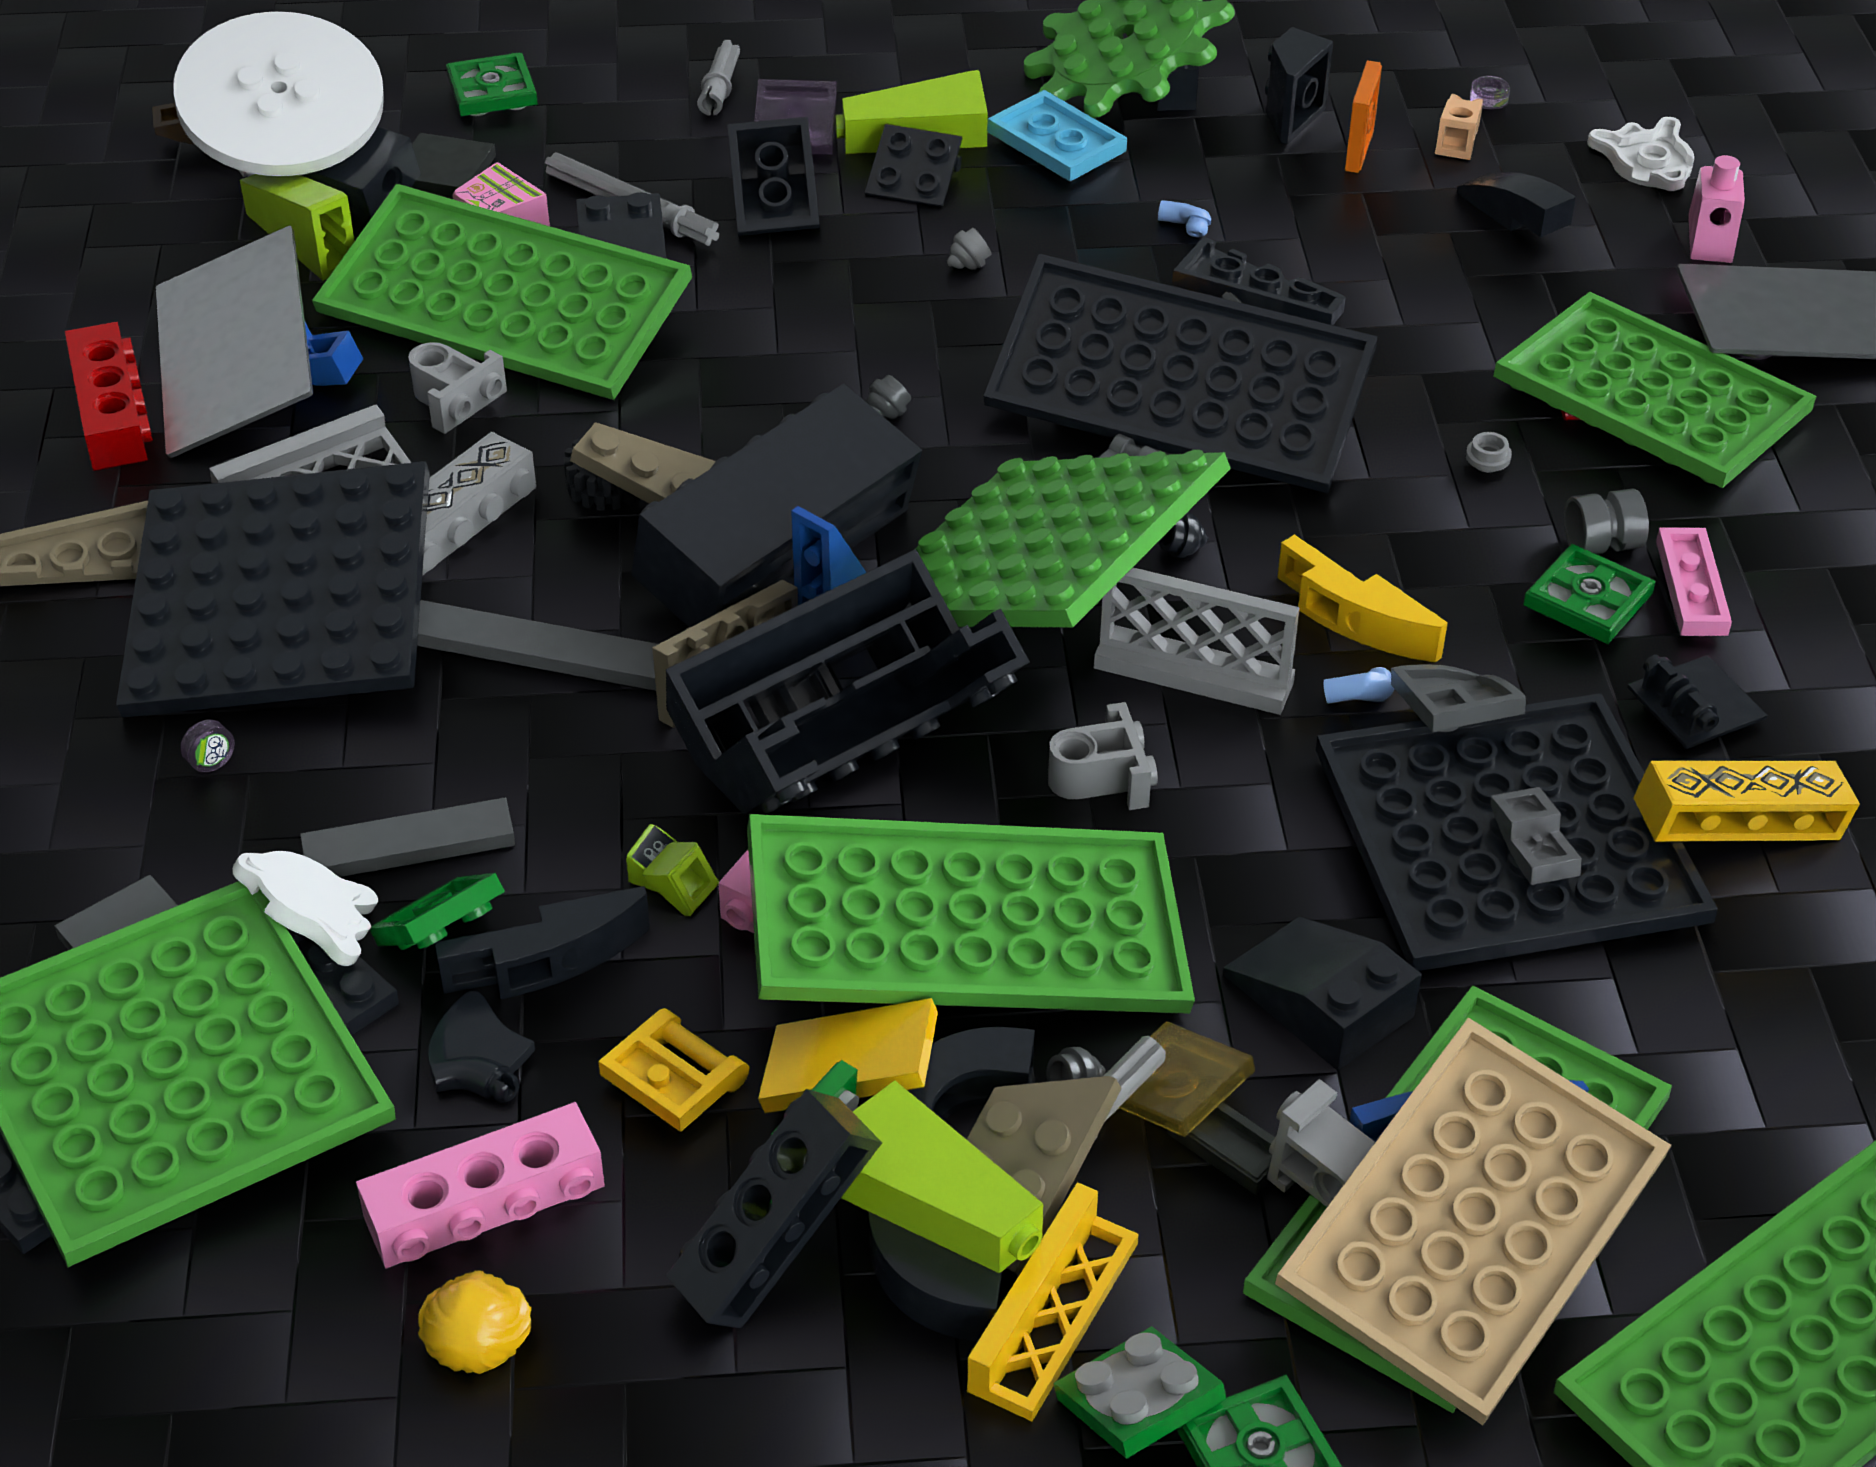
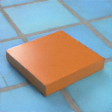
[1345,60,1382,173]

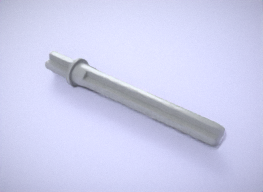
[545,152,719,246]

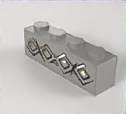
[422,432,536,576]

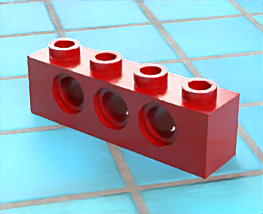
[65,322,153,471]

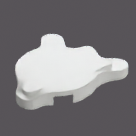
[1587,117,1694,191]
[232,851,378,966]

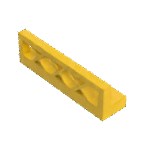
[967,1182,1139,1422]

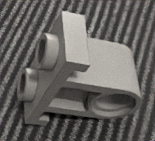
[408,342,507,434]
[1048,702,1158,810]
[1267,1079,1375,1207]

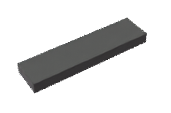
[301,797,516,877]

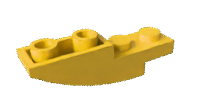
[1277,534,1448,662]

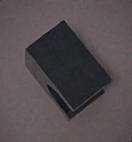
[301,126,421,224]

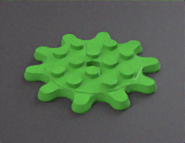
[1024,0,1235,118]

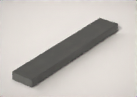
[417,600,658,691]

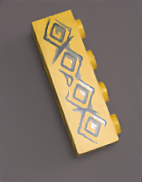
[1633,761,1860,842]

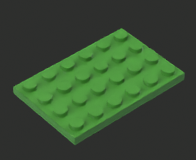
[1493,292,1816,488]

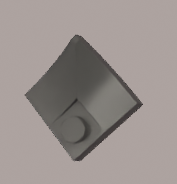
[1391,664,1526,732]

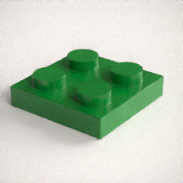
[370,873,505,950]

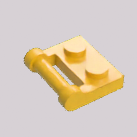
[599,1008,750,1132]

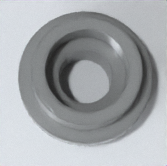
[1466,432,1512,473]

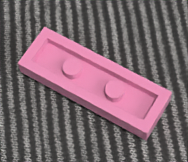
[1656,528,1732,636]

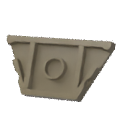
[967,1076,1122,1279]

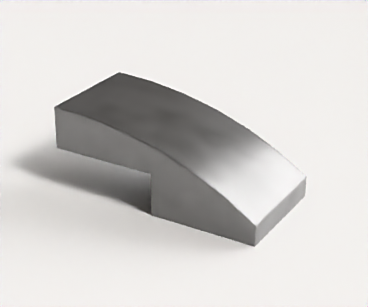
[1491,787,1582,885]

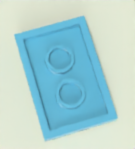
[987,90,1127,181]

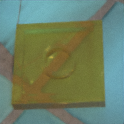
[1119,1021,1255,1137]

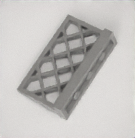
[210,404,411,484]
[1094,568,1300,715]

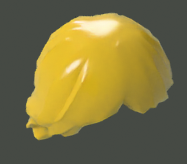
[418,1271,531,1374]

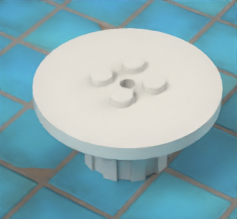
[174,12,384,177]

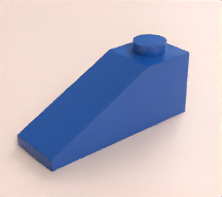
[791,506,867,606]

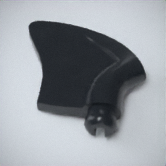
[428,991,535,1103]

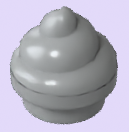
[947,228,992,270]

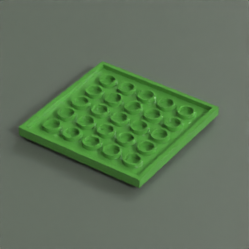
[914,450,1231,627]
[0,881,396,1267]

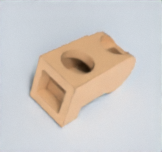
[1435,94,1483,160]

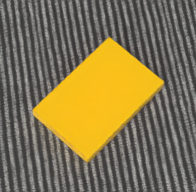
[758,998,938,1113]

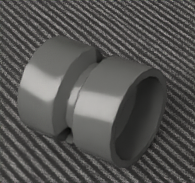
[1564,488,1649,554]

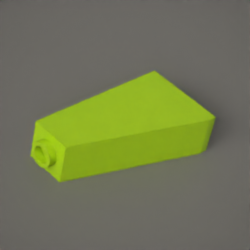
[835,70,988,154]
[240,174,355,281]
[841,1080,1043,1273]

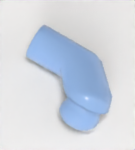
[1158,200,1211,238]
[1324,667,1394,704]

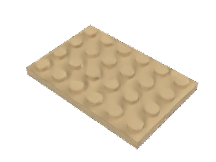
[1275,1017,1671,1425]

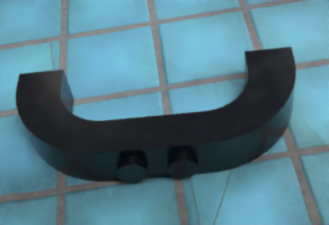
[869,1027,1035,1341]

